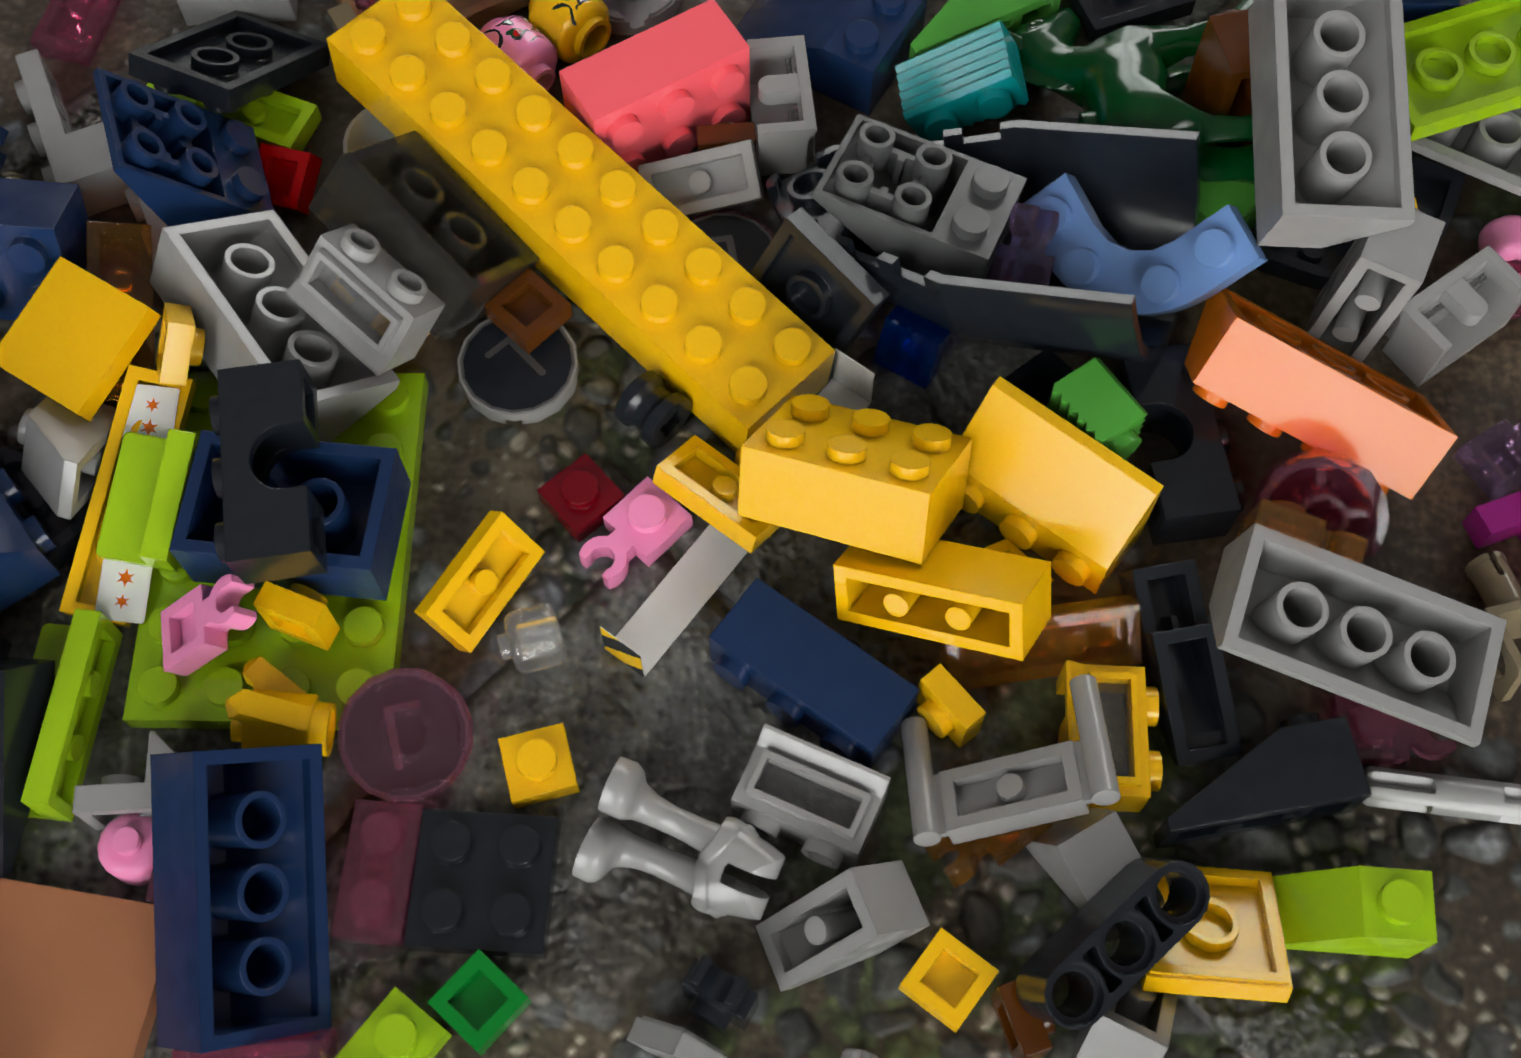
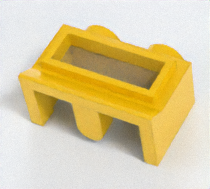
[1056,660,1163,813]

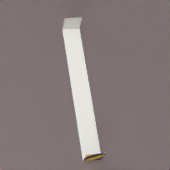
[600,348,875,678]

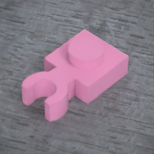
[579,476,693,589]
[161,574,257,676]

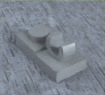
[638,139,765,218]

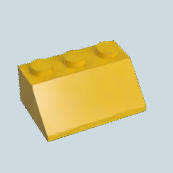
[962,376,1164,594]

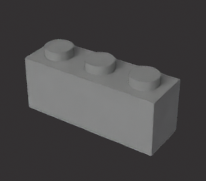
[1304,208,1446,362]

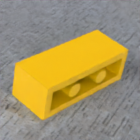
[833,540,1051,661]

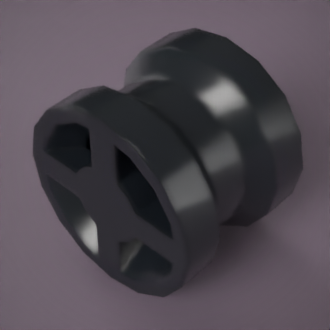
[614,370,692,449]

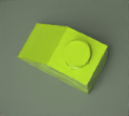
[1272,865,1438,959]

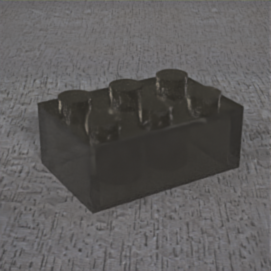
[308,130,540,340]

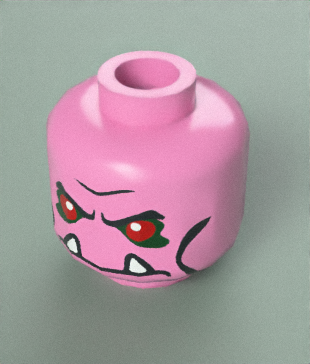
[480,15,558,91]

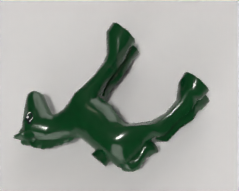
[1009,0,1255,184]

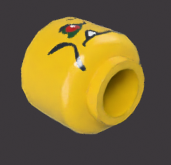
[528,0,611,64]

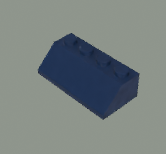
[150,744,332,1054]

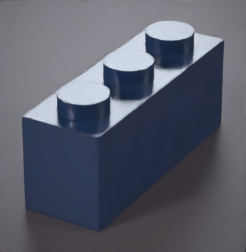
[709,578,920,769]

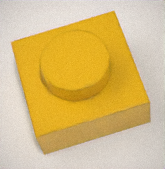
[155,302,205,386]
[253,581,340,651]
[917,663,986,748]
[498,722,580,809]
[898,927,999,1033]

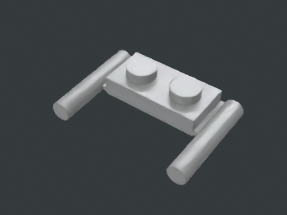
[901,674,1121,847]

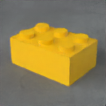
[738,394,972,565]

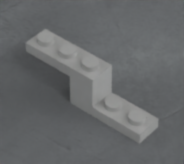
[14,49,168,266]

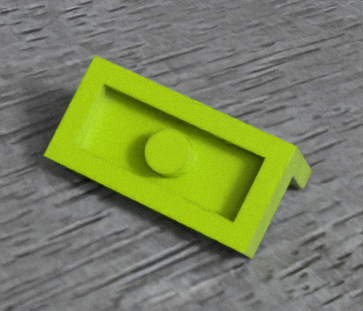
[96,428,199,572]

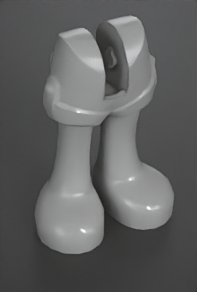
[572,756,786,920]

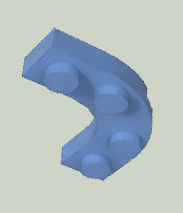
[1017,173,1268,316]

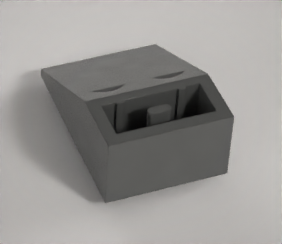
[812,114,1027,279]

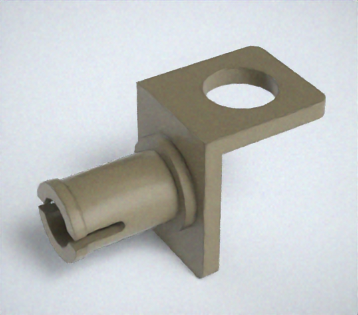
[1464,551,1521,702]

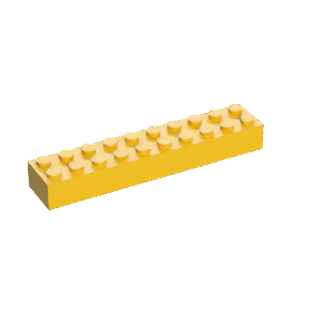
[326,0,835,453]

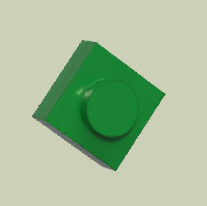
[427,949,532,1056]

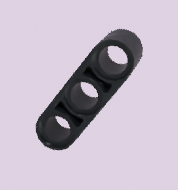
[1015,857,1210,1030]

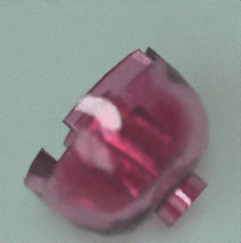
[1251,447,1390,563]

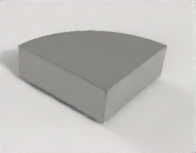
[626,1015,728,1058]

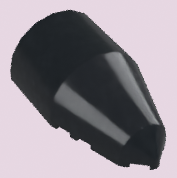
[766,120,1201,364]

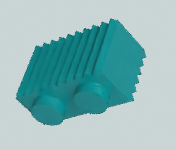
[894,20,1029,141]

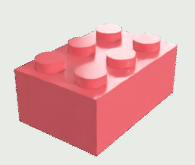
[559,0,750,173]

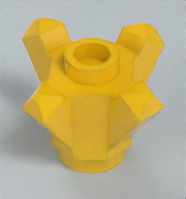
[225,656,337,757]

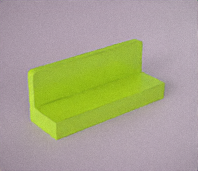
[20,609,123,822]

